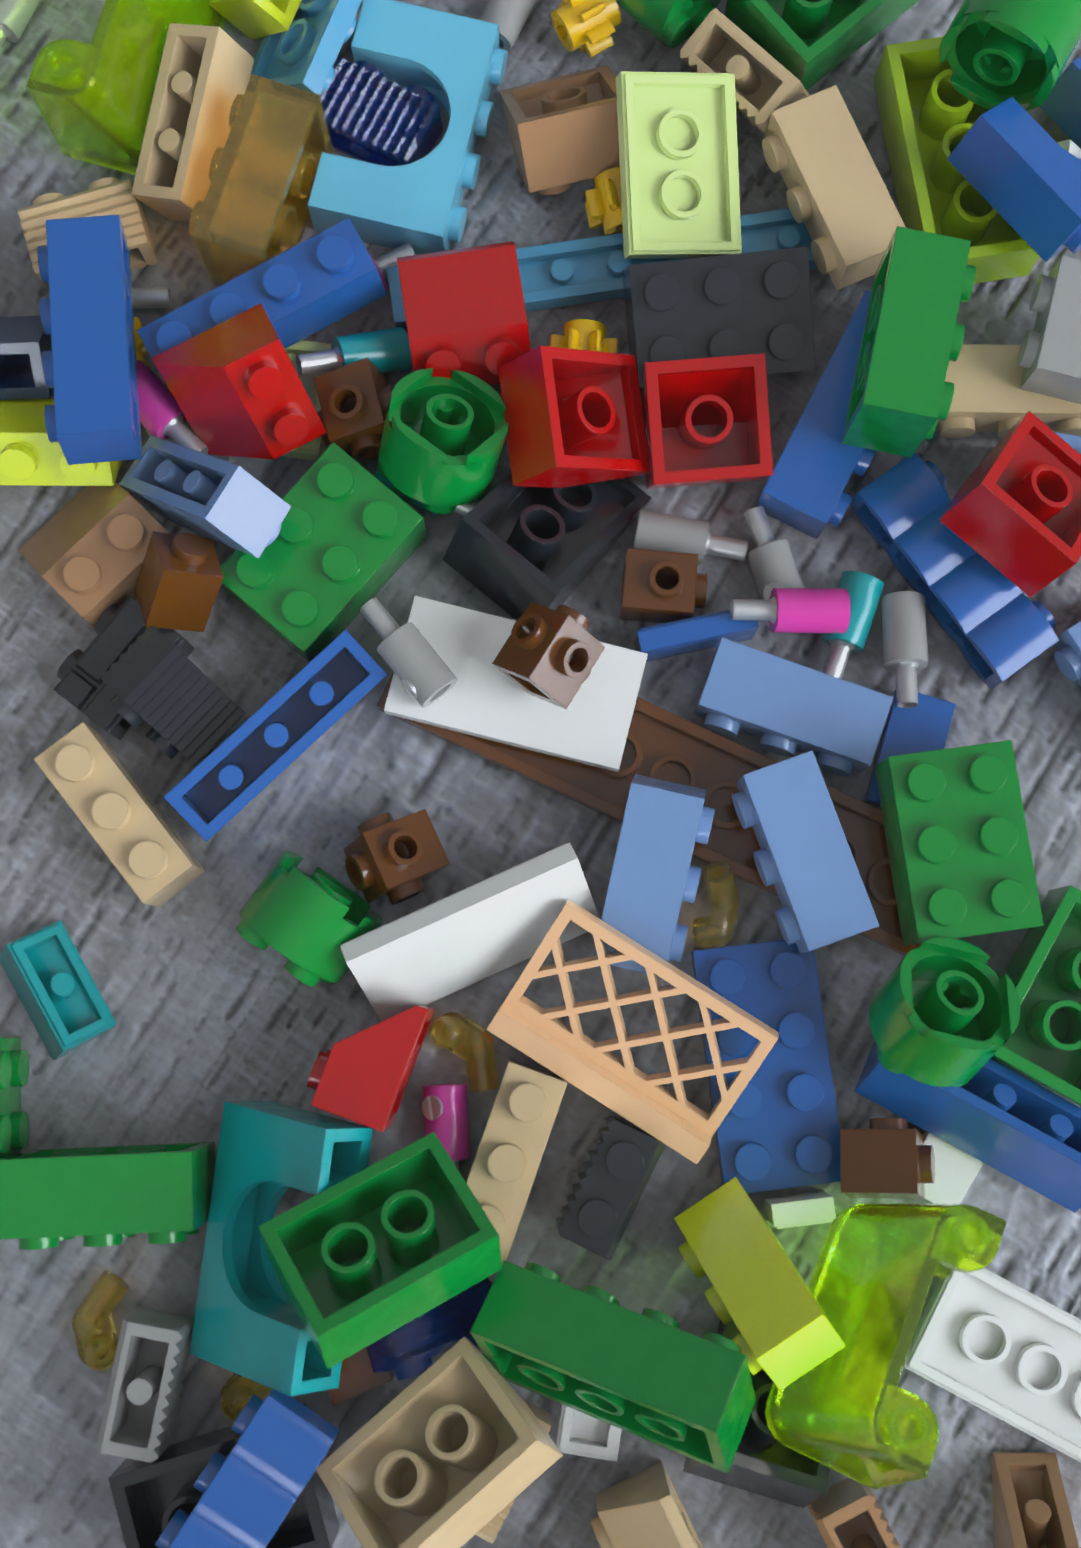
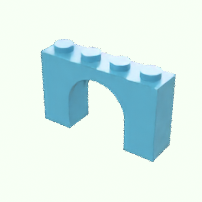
[307,0,508,255]

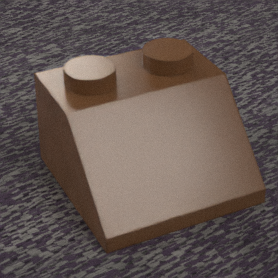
[499,65,620,195]
[18,482,169,628]

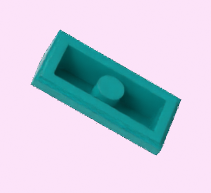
[0,920,117,1060]

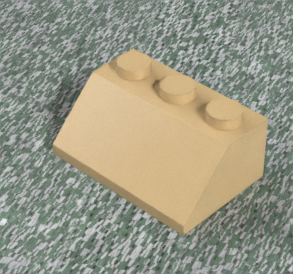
[316,1336,563,1548]
[591,1461,704,1548]

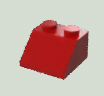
[397,241,531,385]
[152,303,327,459]
[498,345,651,488]
[642,353,773,489]
[939,411,1081,598]
[307,1005,436,1132]

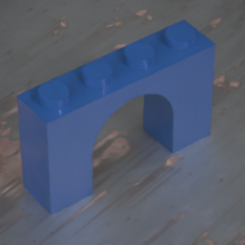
[947,57,1081,262]

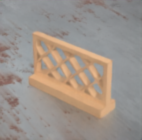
[486,899,779,1164]

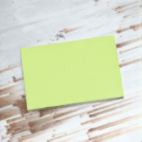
[616,71,742,259]

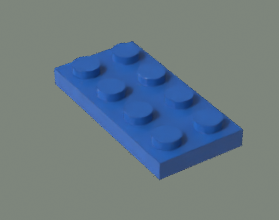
[691,940,841,1193]

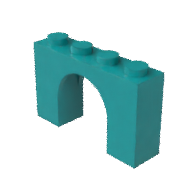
[189,1101,373,1396]

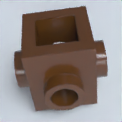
[313,358,395,460]
[492,602,605,709]
[343,809,450,905]

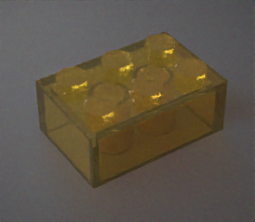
[189,74,333,286]

